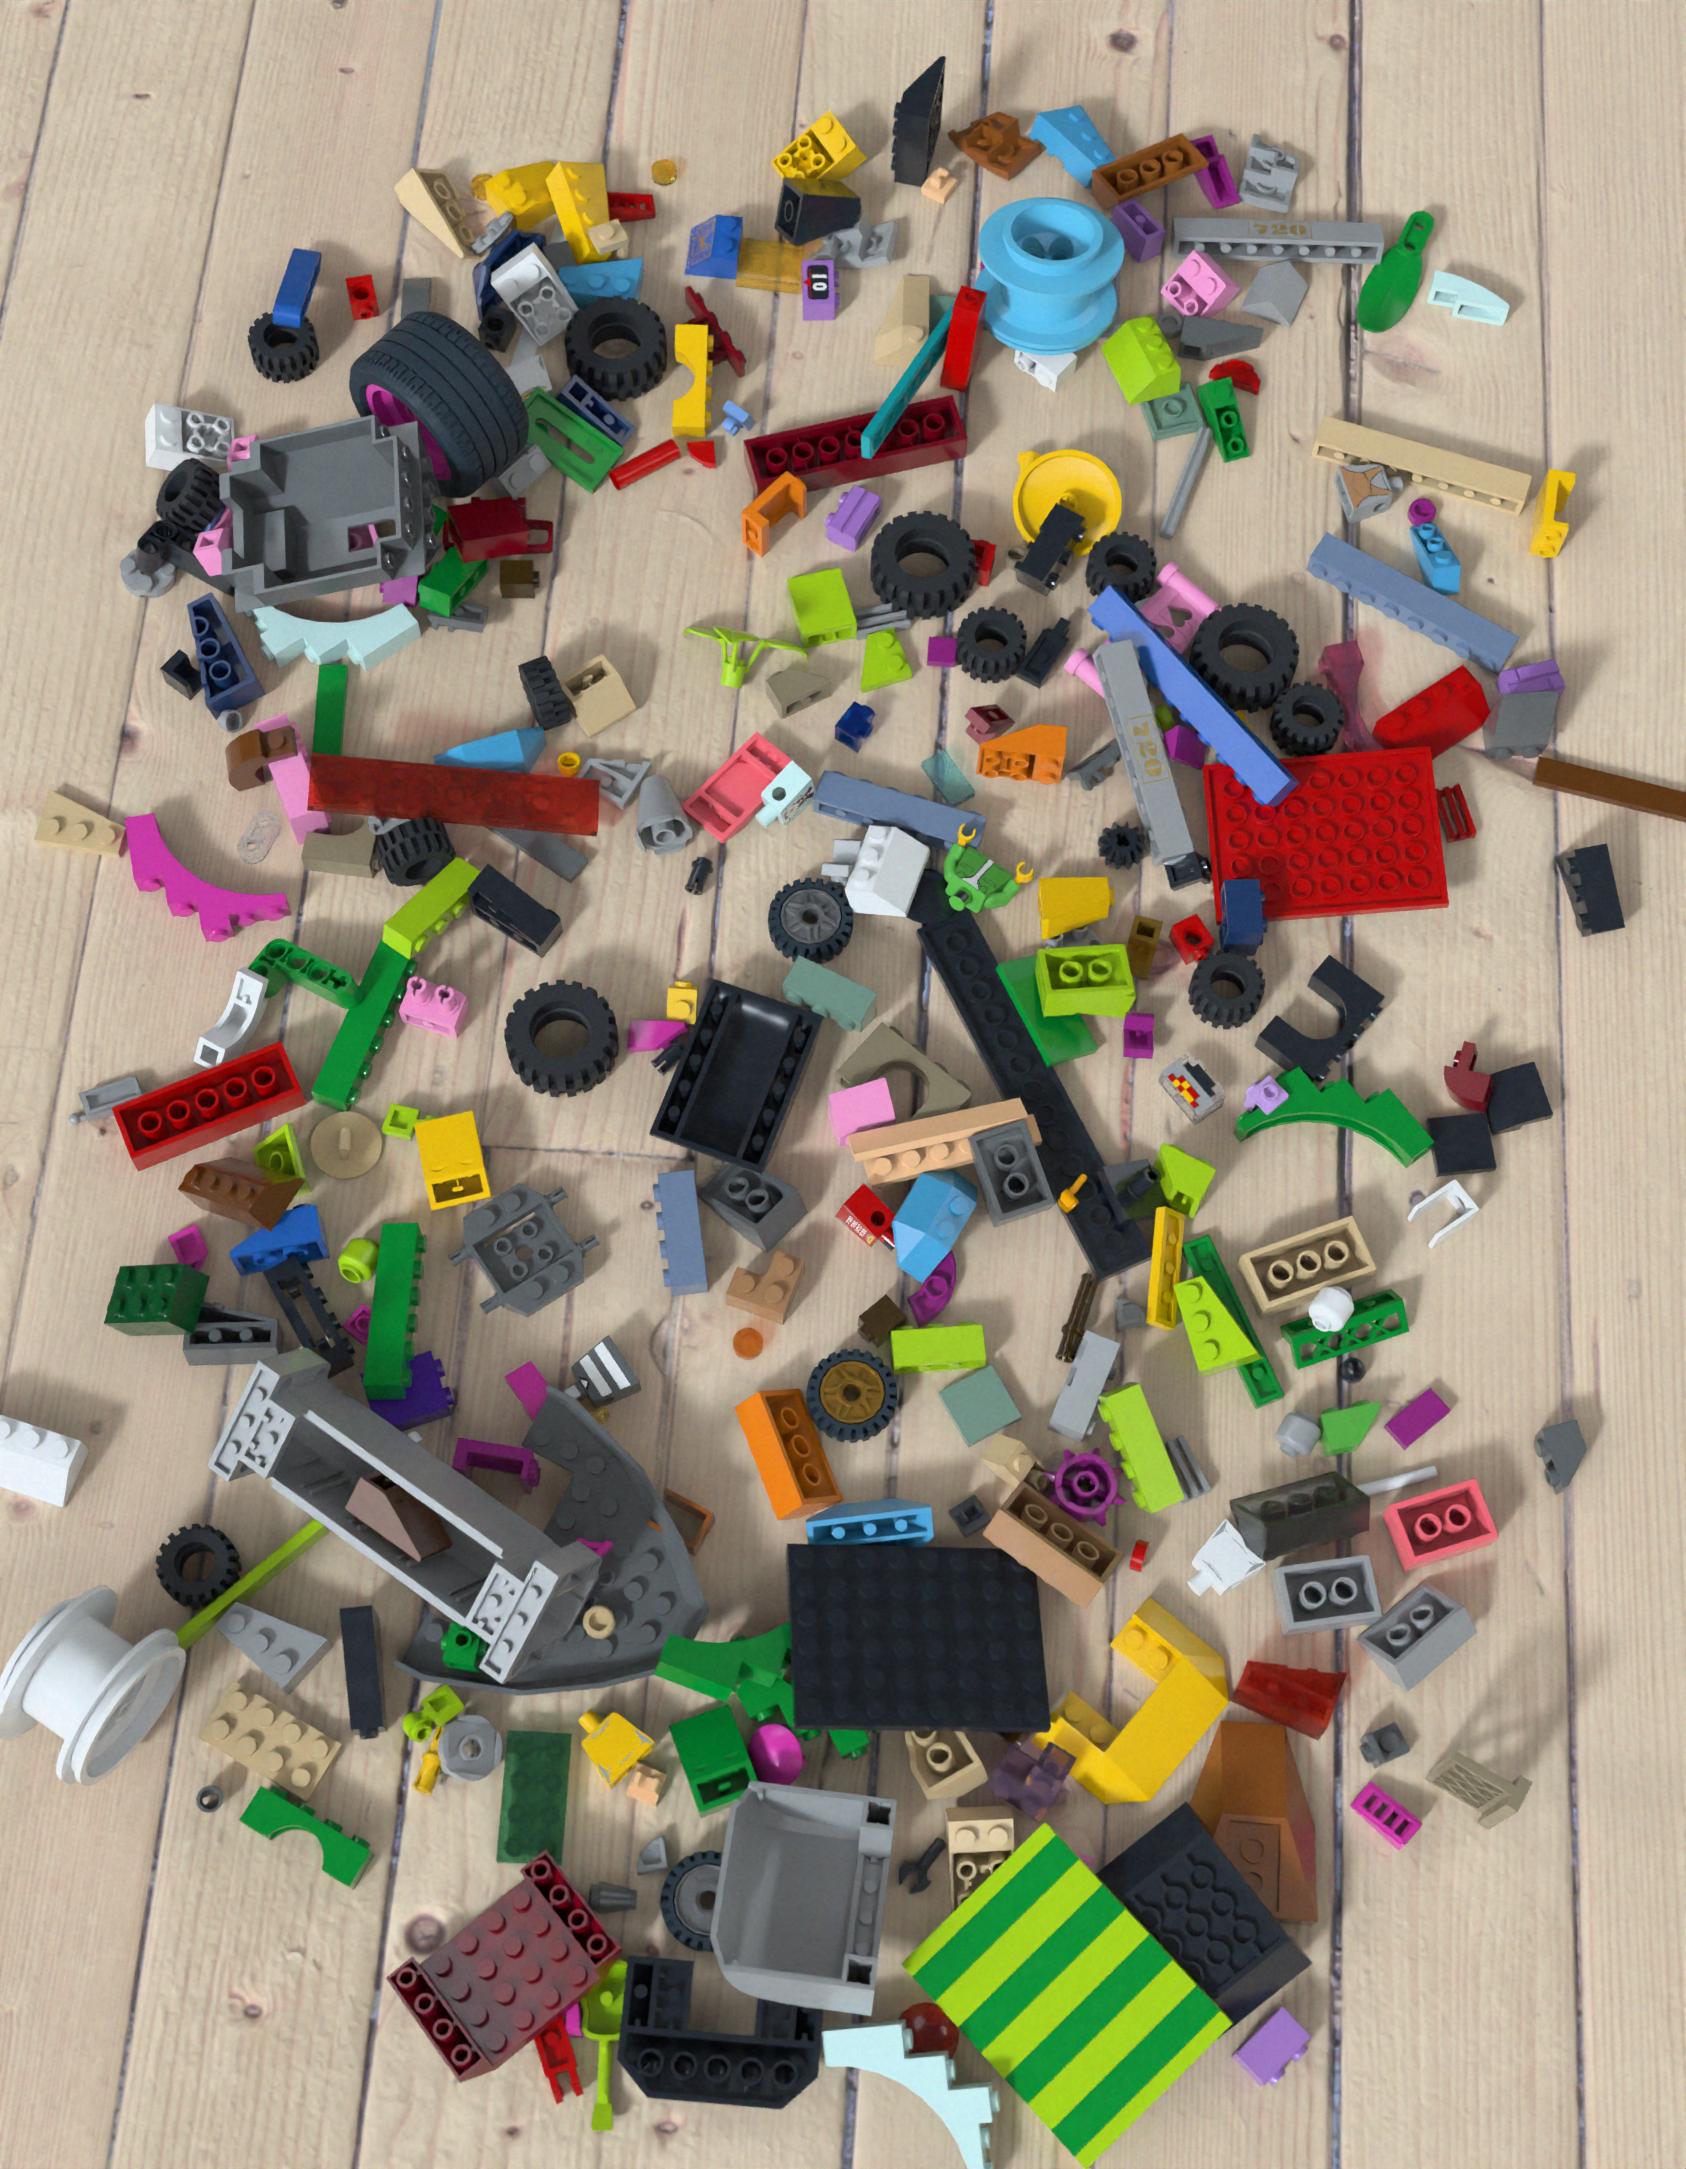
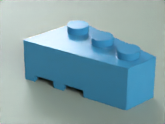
[1029,105,1116,188]
[558,258,644,310]

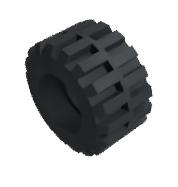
[248,310,320,383]
[156,458,223,534]
[1085,531,1157,604]
[956,606,1027,684]
[1269,681,1345,757]
[376,817,456,887]
[1188,949,1265,1029]
[156,1523,242,1610]

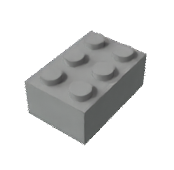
[1271,1554,1382,1637]

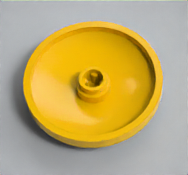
[1013,450,1122,559]

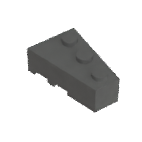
[183,1301,283,1366]

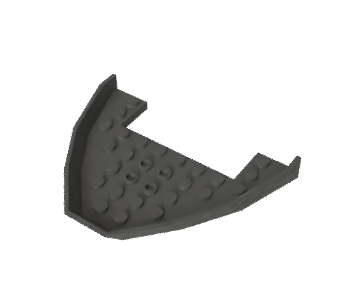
[393,1385,710,1696]

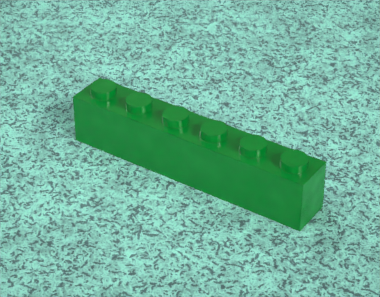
[311,939,418,1112]
[363,1223,427,1400]

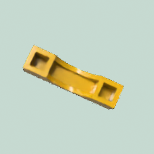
[672,324,713,437]

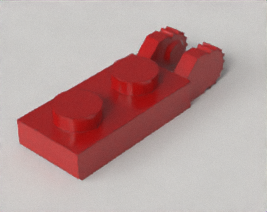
[534,2015,584,2104]

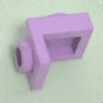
[1243,1075,1289,1115]

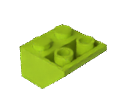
[1153,1142,1217,1219]

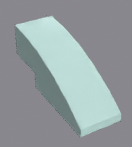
[1427,270,1510,325]

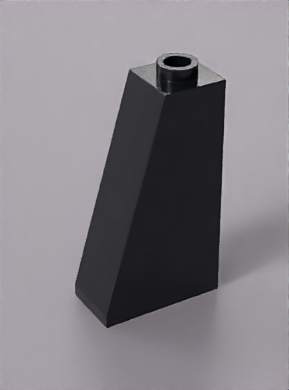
[340,1605,387,1739]

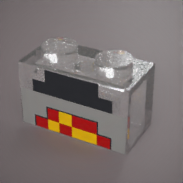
[1158,1052,1226,1126]

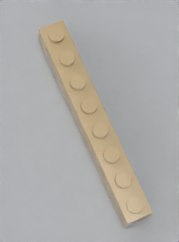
[1311,415,1532,517]

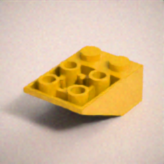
[771,110,868,181]
[414,1110,493,1211]

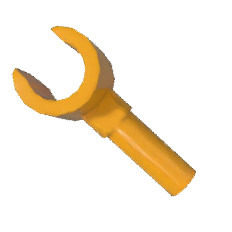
[1058,1174,1087,1213]

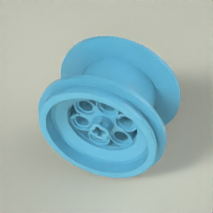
[974,197,1125,355]

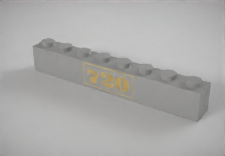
[1171,217,1385,264]
[1092,639,1195,866]

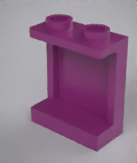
[452,1437,541,1494]

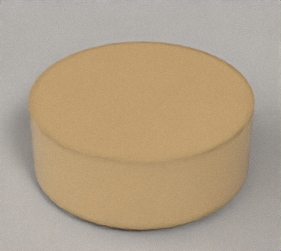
[583,1605,616,1639]

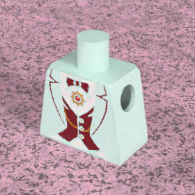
[755,761,816,828]

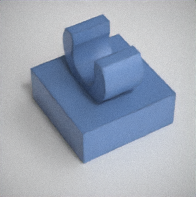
[722,400,755,436]

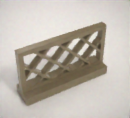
[1425,1751,1533,1830]

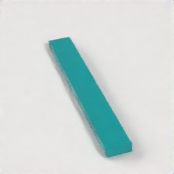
[861,303,954,459]

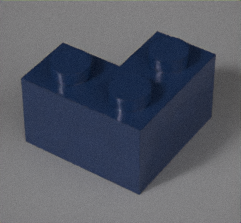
[1218,879,1268,956]

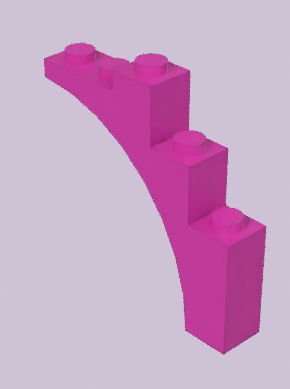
[125,813,291,942]

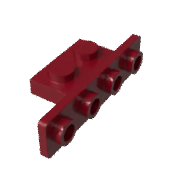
[683,286,747,378]

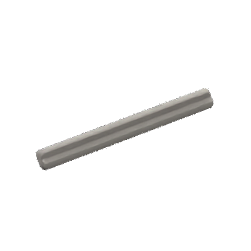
[1159,426,1213,540]

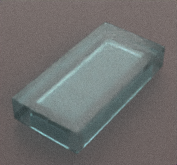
[921,749,976,808]

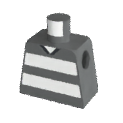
[563,1335,641,1409]

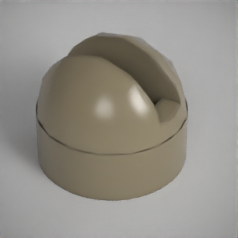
[1005,546,1027,571]

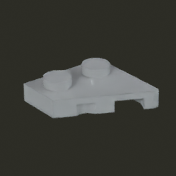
[575,758,652,810]

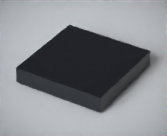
[1426,1113,1497,1177]

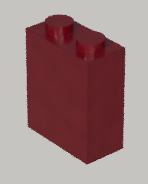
[447,496,531,563]

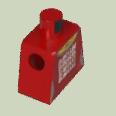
[835,1183,895,1251]

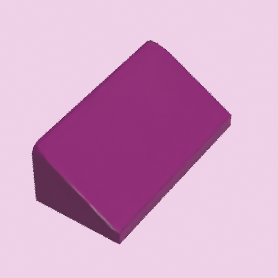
[1163,725,1206,770]

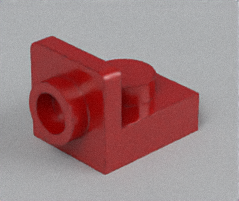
[970,539,997,587]

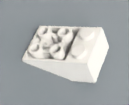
[491,242,579,347]
[145,403,234,471]

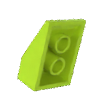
[1035,943,1134,1017]

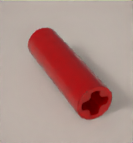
[609,438,681,491]

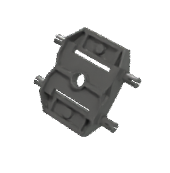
[448,1183,600,1317]

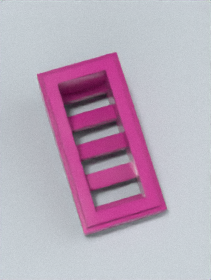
[1349,1781,1423,1851]

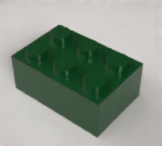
[104,1263,210,1336]

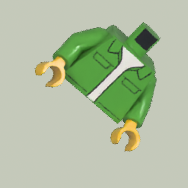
[944,823,1034,913]

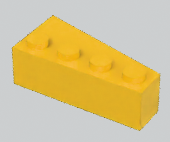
[546,161,612,266]

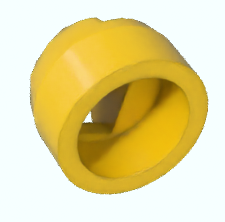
[558,752,581,777]

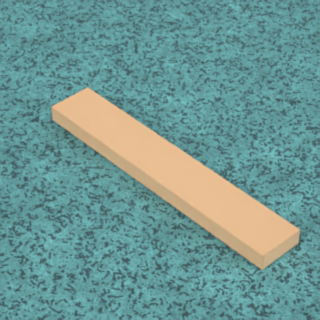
[847,1097,1028,1162]

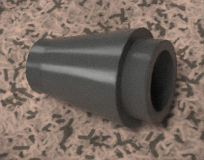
[589,1881,637,1915]

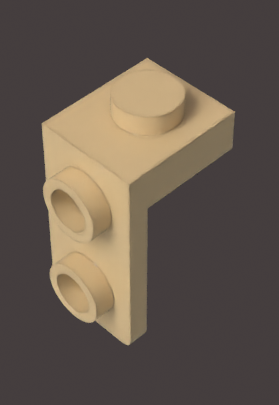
[588,219,631,261]

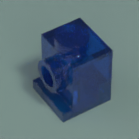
[835,701,876,753]

